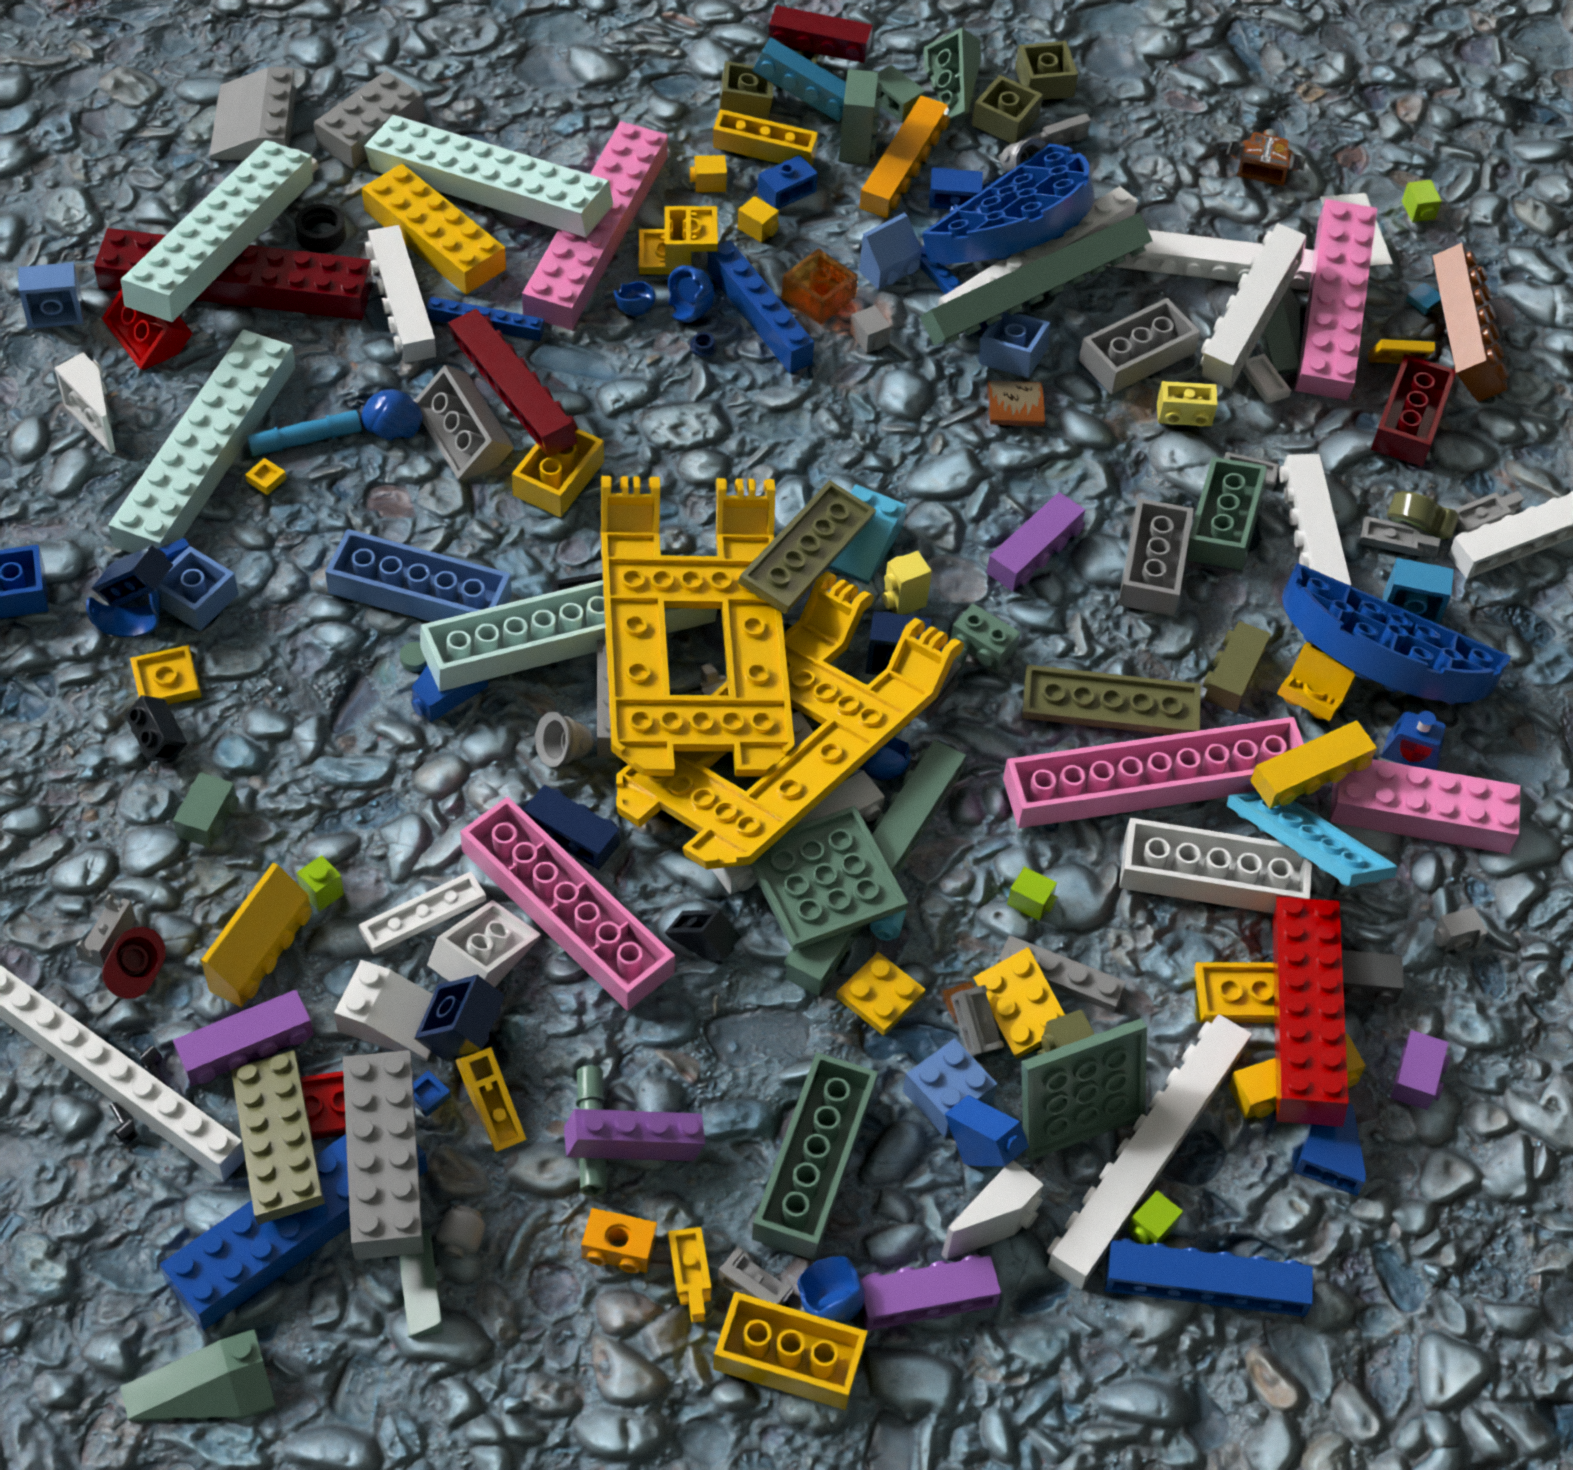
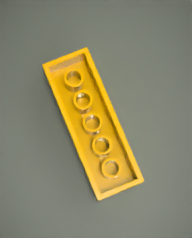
[362,163,506,295]

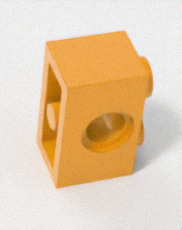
[581,1208,657,1273]

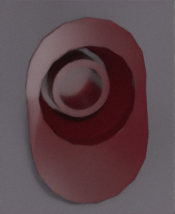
[102,927,166,999]

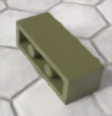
[1202,621,1271,713]

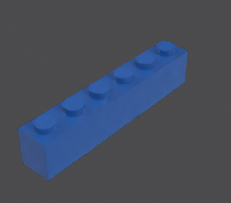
[707,240,814,373]
[1104,1239,1313,1317]

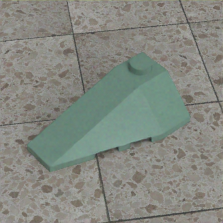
[924,27,981,122]
[1259,287,1300,374]
[120,1329,276,1422]

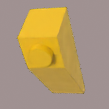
[455,1047,527,1152]

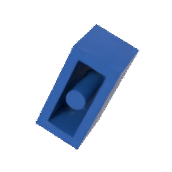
[929,167,983,209]

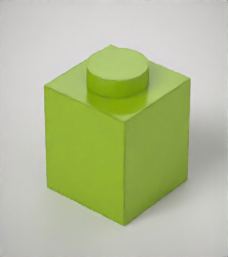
[1402,180,1442,222]
[296,855,344,912]
[1007,866,1058,921]
[1127,1190,1183,1245]

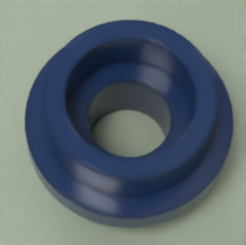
[690,332,717,357]

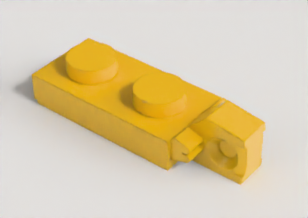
[668,1227,712,1323]

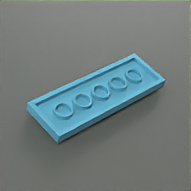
[1227,791,1398,887]

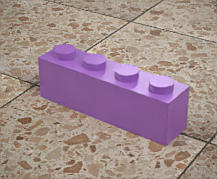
[986,492,1086,591]
[173,989,314,1086]
[564,1109,706,1161]
[861,1255,1001,1331]

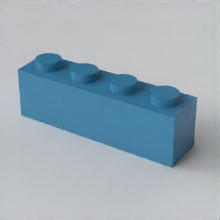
[752,37,846,122]

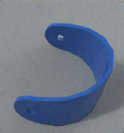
[86,590,161,637]

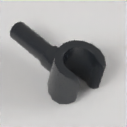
[140,1046,169,1087]
[110,1102,138,1145]

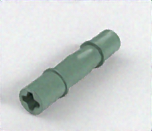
[576,1065,608,1196]

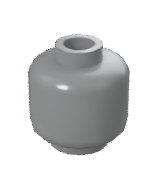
[437,1205,486,1259]

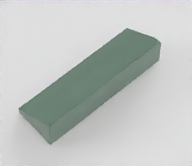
[399,1229,443,1338]

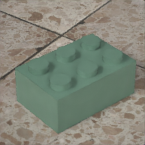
[839,69,882,165]

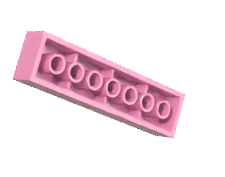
[1295,199,1377,401]
[460,796,675,1011]

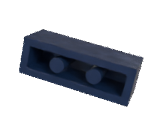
[92,545,173,607]
[523,785,620,870]

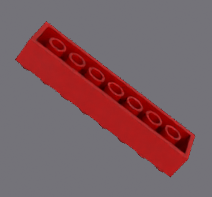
[1272,896,1349,1127]

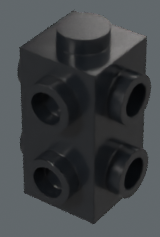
[125,695,188,764]

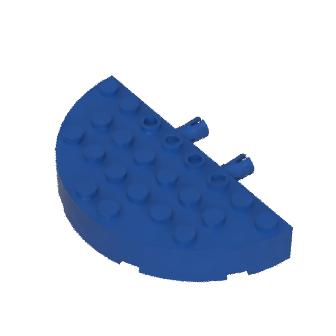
[922,143,1095,266]
[1282,563,1511,705]

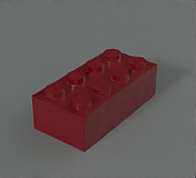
[1370,354,1456,467]

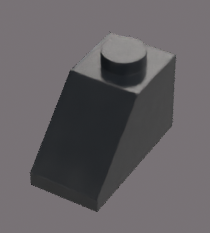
[664,910,741,959]

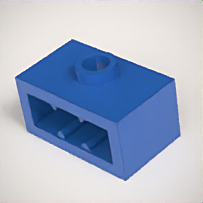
[757,155,818,210]

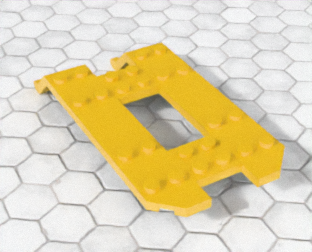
[600,476,795,777]
[616,571,964,869]

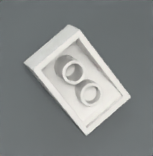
[55,352,116,454]
[427,900,541,987]
[334,960,433,1062]
[941,1160,1044,1260]

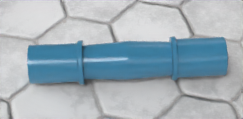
[246,410,361,457]

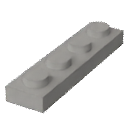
[997,935,1126,1012]

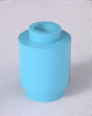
[870,910,906,941]

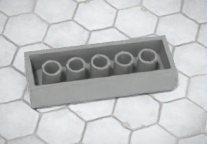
[343,1050,424,1260]

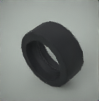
[295,203,346,253]

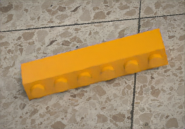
[859,95,950,218]

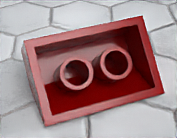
[101,289,193,370]

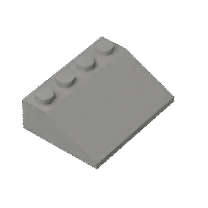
[209,67,296,160]

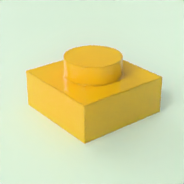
[245,458,287,495]

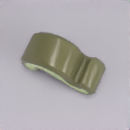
[1387,491,1460,540]

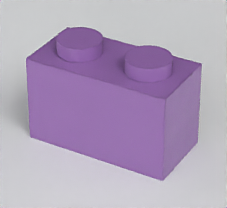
[1390,1030,1451,1110]

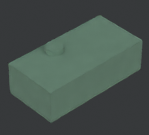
[1187,457,1267,570]

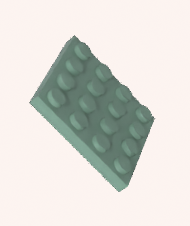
[749,805,908,951]
[1022,1018,1147,1161]

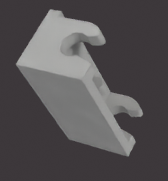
[76,895,136,969]
[951,985,1004,1057]
[718,1248,794,1306]

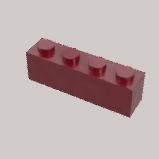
[768,5,873,63]

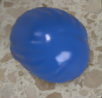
[668,265,715,323]
[360,389,423,441]
[859,737,911,781]
[797,1256,865,1324]

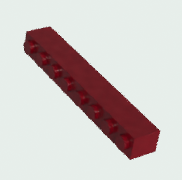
[448,308,578,458]

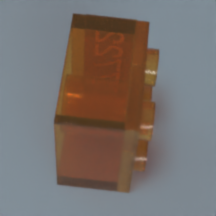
[781,248,858,325]

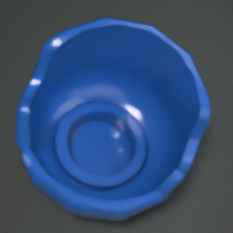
[614,281,656,316]

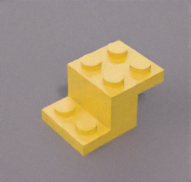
[639,206,718,274]
[1277,642,1357,721]

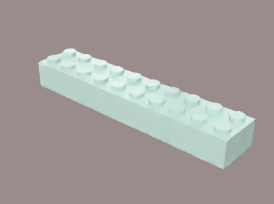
[364,115,614,237]
[121,140,313,322]
[108,329,296,553]
[420,580,717,692]

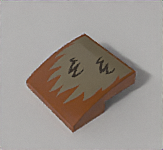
[987,381,1045,426]

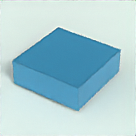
[1406,282,1442,315]

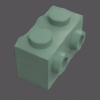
[950,603,1021,671]

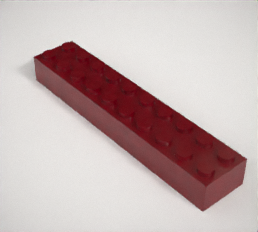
[94,228,373,320]

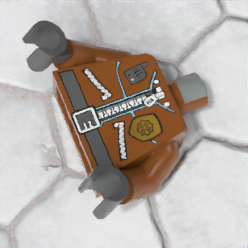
[1226,129,1306,186]

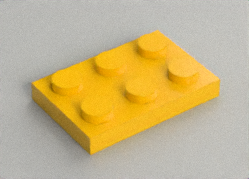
[973,947,1065,1059]

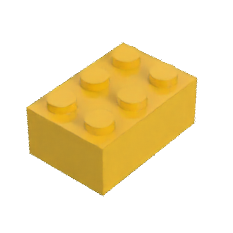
[512,429,604,518]

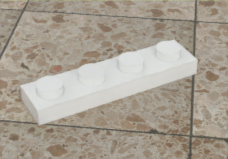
[359,871,486,954]

